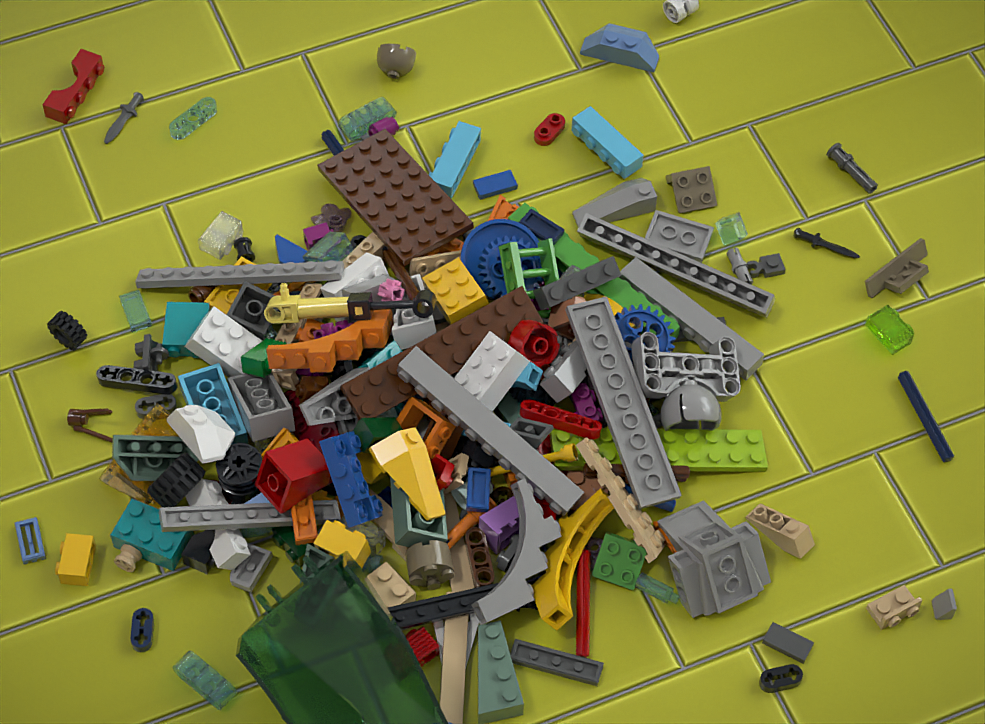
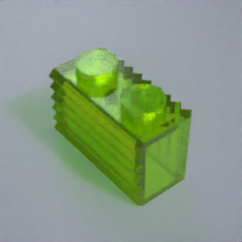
[865,305,914,355]

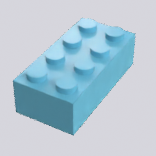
[178,363,249,445]

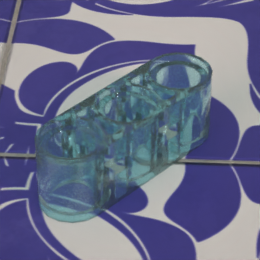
[338,97,397,141]
[172,650,237,710]

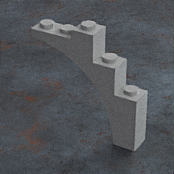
[471,478,561,625]

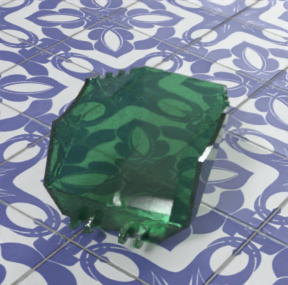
[236,551,449,724]

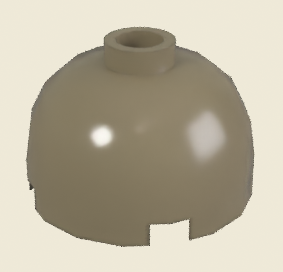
[377,43,416,79]

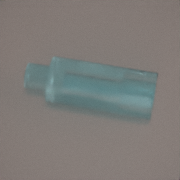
[634,573,680,604]

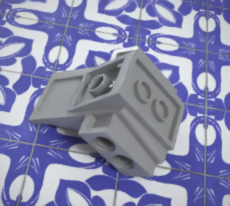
[657,500,771,618]

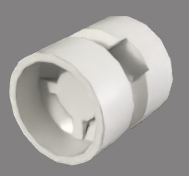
[663,0,699,23]

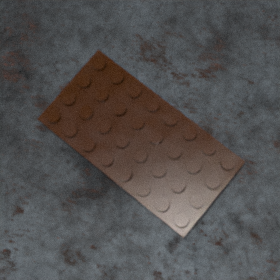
[317,129,474,267]

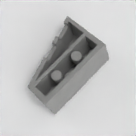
[540,340,587,403]

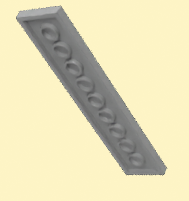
[565,296,682,509]

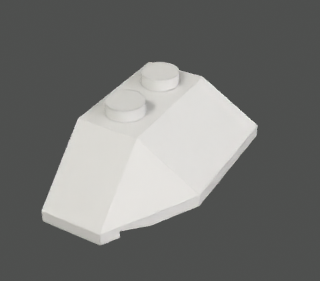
[167,405,235,464]

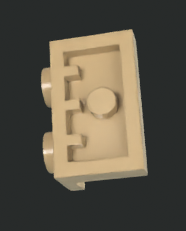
[866,585,922,630]

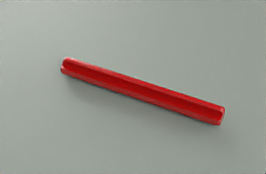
[576,549,590,658]

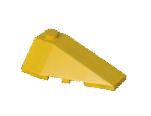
[369,427,446,521]

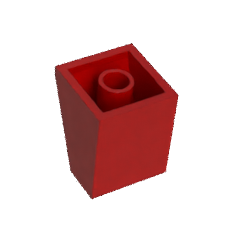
[254,438,331,514]

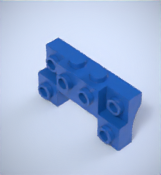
[319,431,383,528]

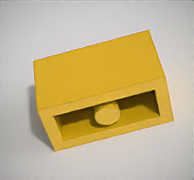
[55,533,96,586]

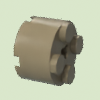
[406,540,455,590]

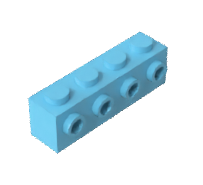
[572,106,644,179]
[429,121,481,199]

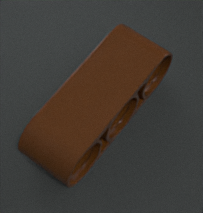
[465,527,494,588]

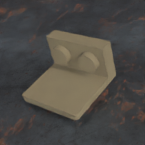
[666,166,717,213]

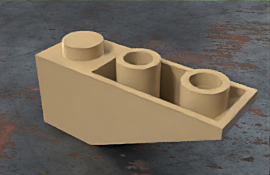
[746,503,815,559]

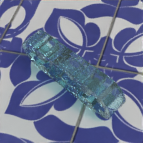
[169,97,217,140]

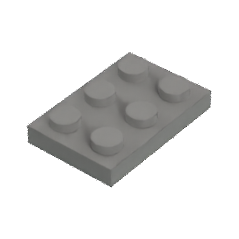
[645,210,714,263]

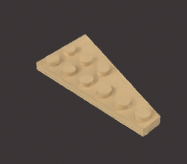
[576,437,666,563]

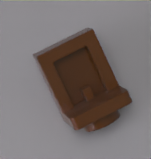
[295,376,329,404]

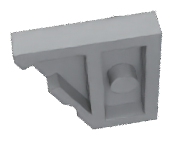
[230,543,273,592]

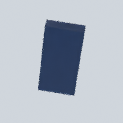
[519,209,565,245]

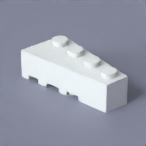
[392,274,437,350]

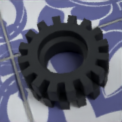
[47,311,88,350]

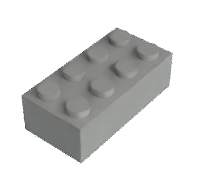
[227,372,295,442]

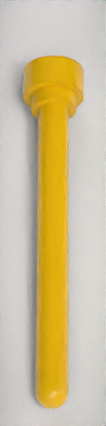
[489,443,578,477]

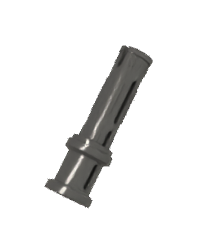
[826,143,878,194]

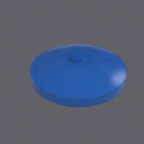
[460,219,542,301]

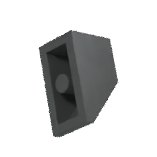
[510,417,554,450]

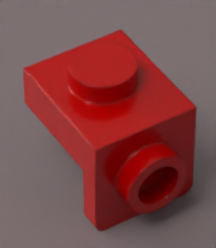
[430,454,455,492]

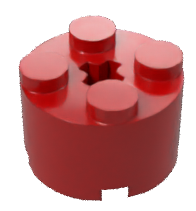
[507,320,559,367]

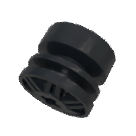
[215,443,262,503]

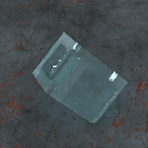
[715,212,748,245]

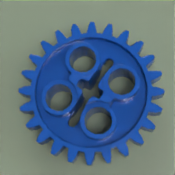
[477,235,544,298]
[614,304,676,368]

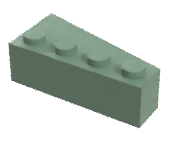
[478,620,524,724]

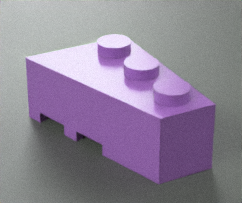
[479,496,519,555]

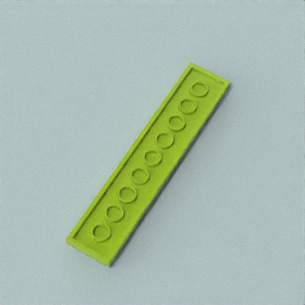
[549,428,768,472]

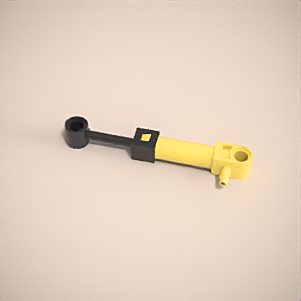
[264,283,437,324]

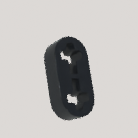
[759,664,803,693]

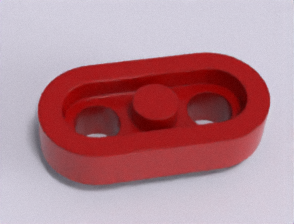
[534,113,565,146]

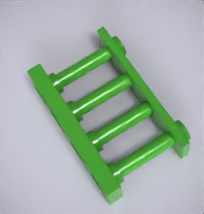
[499,238,559,318]

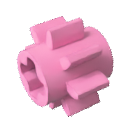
[378,278,405,301]

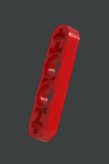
[519,400,602,440]

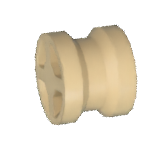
[114,544,142,572]

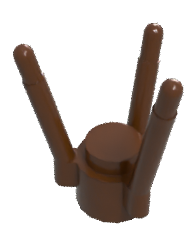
[67,408,113,443]

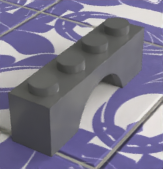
[533,256,622,310]

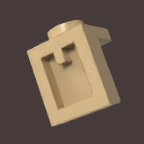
[272,369,300,391]

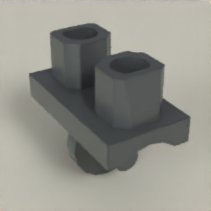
[133,334,169,371]

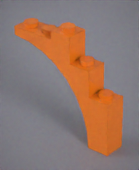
[266,310,394,372]

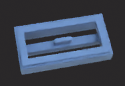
[15,517,46,564]

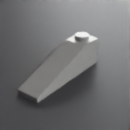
[572,178,657,228]
[299,367,370,426]

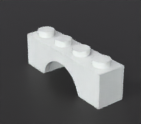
[185,479,251,570]

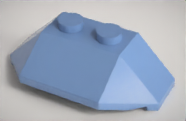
[580,23,659,73]

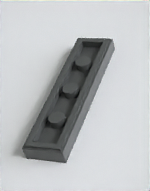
[510,639,604,687]

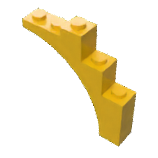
[531,488,614,631]

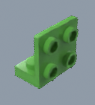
[592,531,647,590]

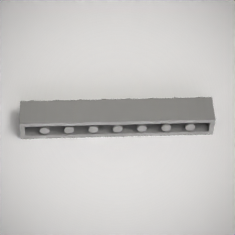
[619,257,764,381]

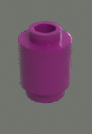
[368,117,399,136]

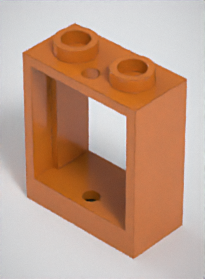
[396,396,456,460]

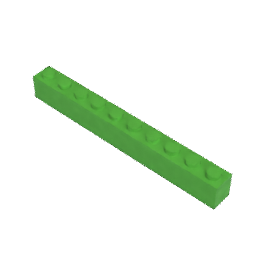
[508,203,680,338]

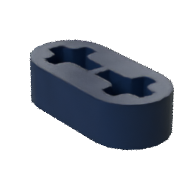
[130,608,154,652]

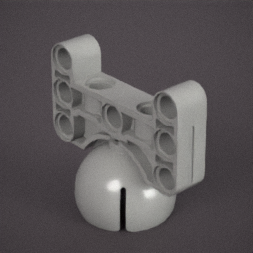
[631,332,740,431]

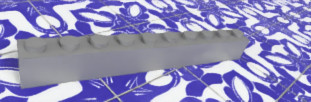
[577,213,775,318]
[397,346,584,516]

